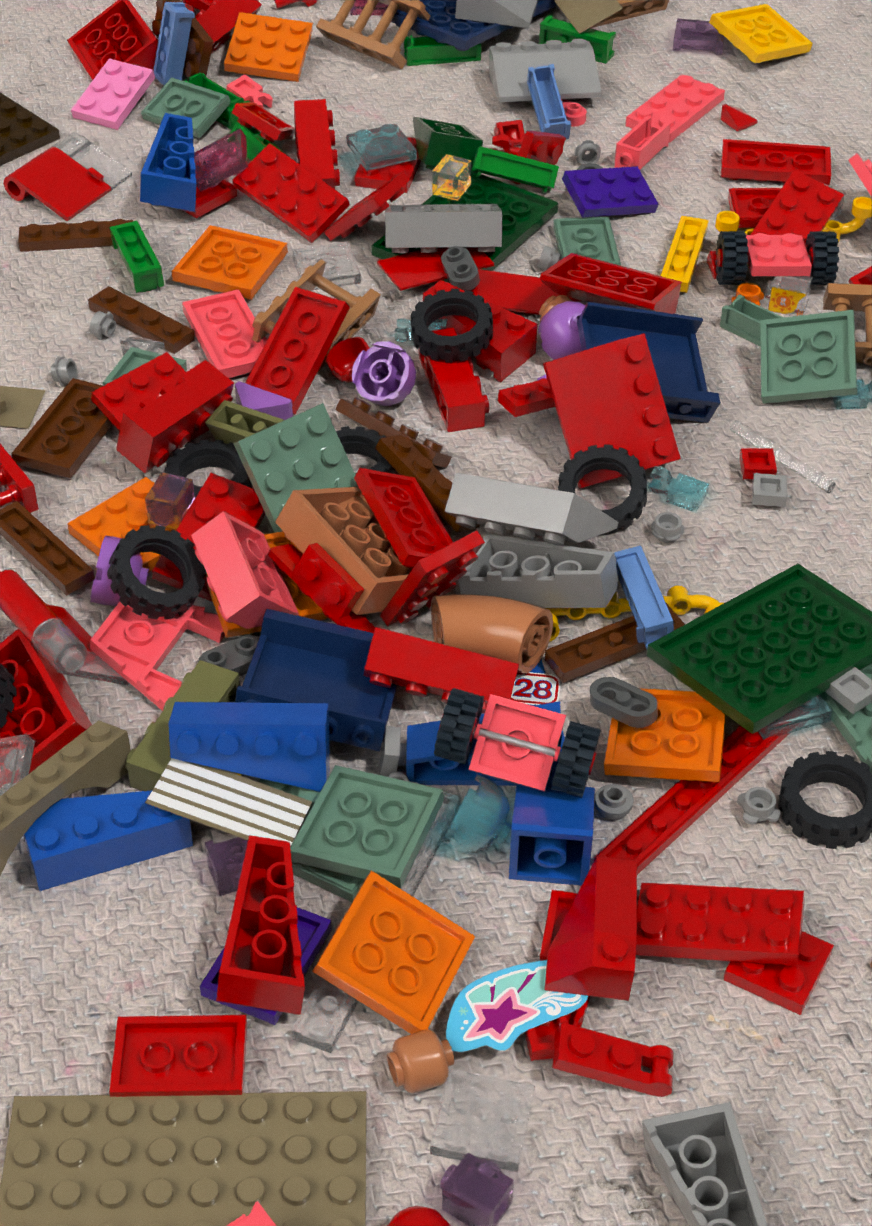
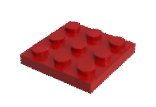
[91,352,209,452]

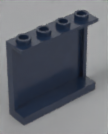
[577,302,721,423]
[235,609,397,752]

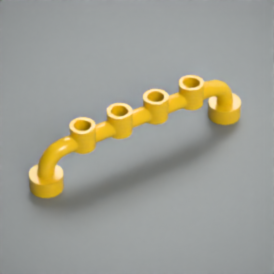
[715,197,872,242]
[545,586,724,642]

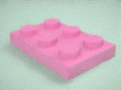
[71,59,155,130]

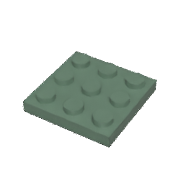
[760,310,857,404]
[233,403,359,533]
[290,765,444,888]

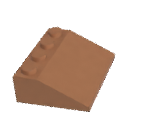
[275,487,413,615]

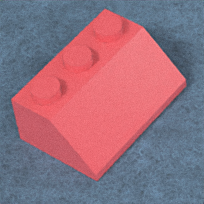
[191,511,299,629]

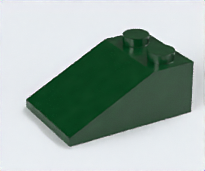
[413,116,483,174]

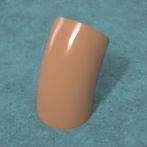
[431,594,553,673]

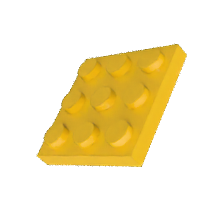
[709,4,813,63]

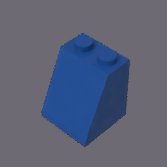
[509,784,595,886]

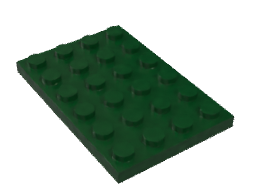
[371,168,558,283]
[647,563,872,734]

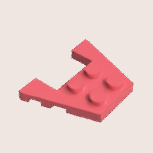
[90,602,225,711]

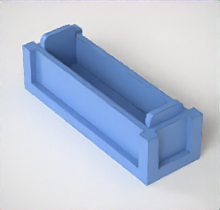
[154,2,195,86]
[527,64,571,139]
[614,545,674,649]

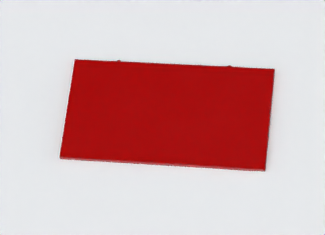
[377,247,494,291]
[469,269,560,315]

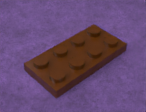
[152,0,214,78]
[11,378,113,478]

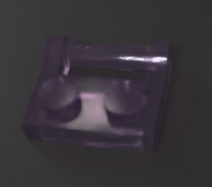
[673,18,724,55]

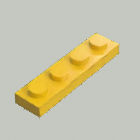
[660,216,709,293]

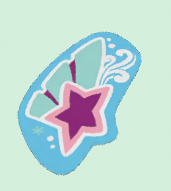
[446,960,588,1052]

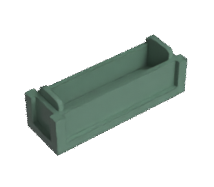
[720,294,782,347]

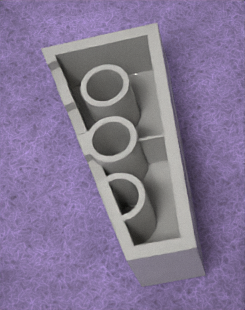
[458,534,619,608]
[642,1102,767,1226]

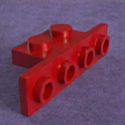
[267,543,375,633]

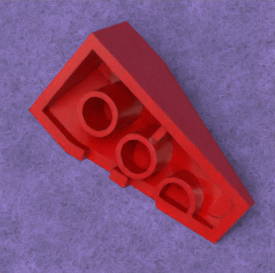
[544,856,637,1001]

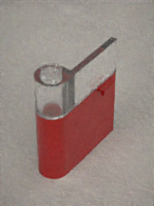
[4,132,132,221]
[0,570,129,685]

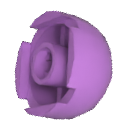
[538,301,586,360]
[352,341,416,406]
[90,535,149,606]

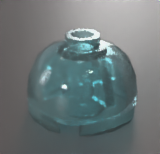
[441,773,512,854]

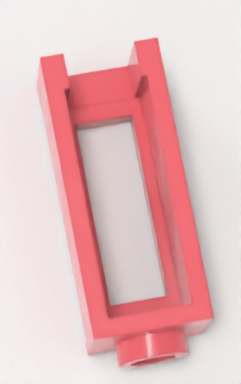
[614,115,671,170]

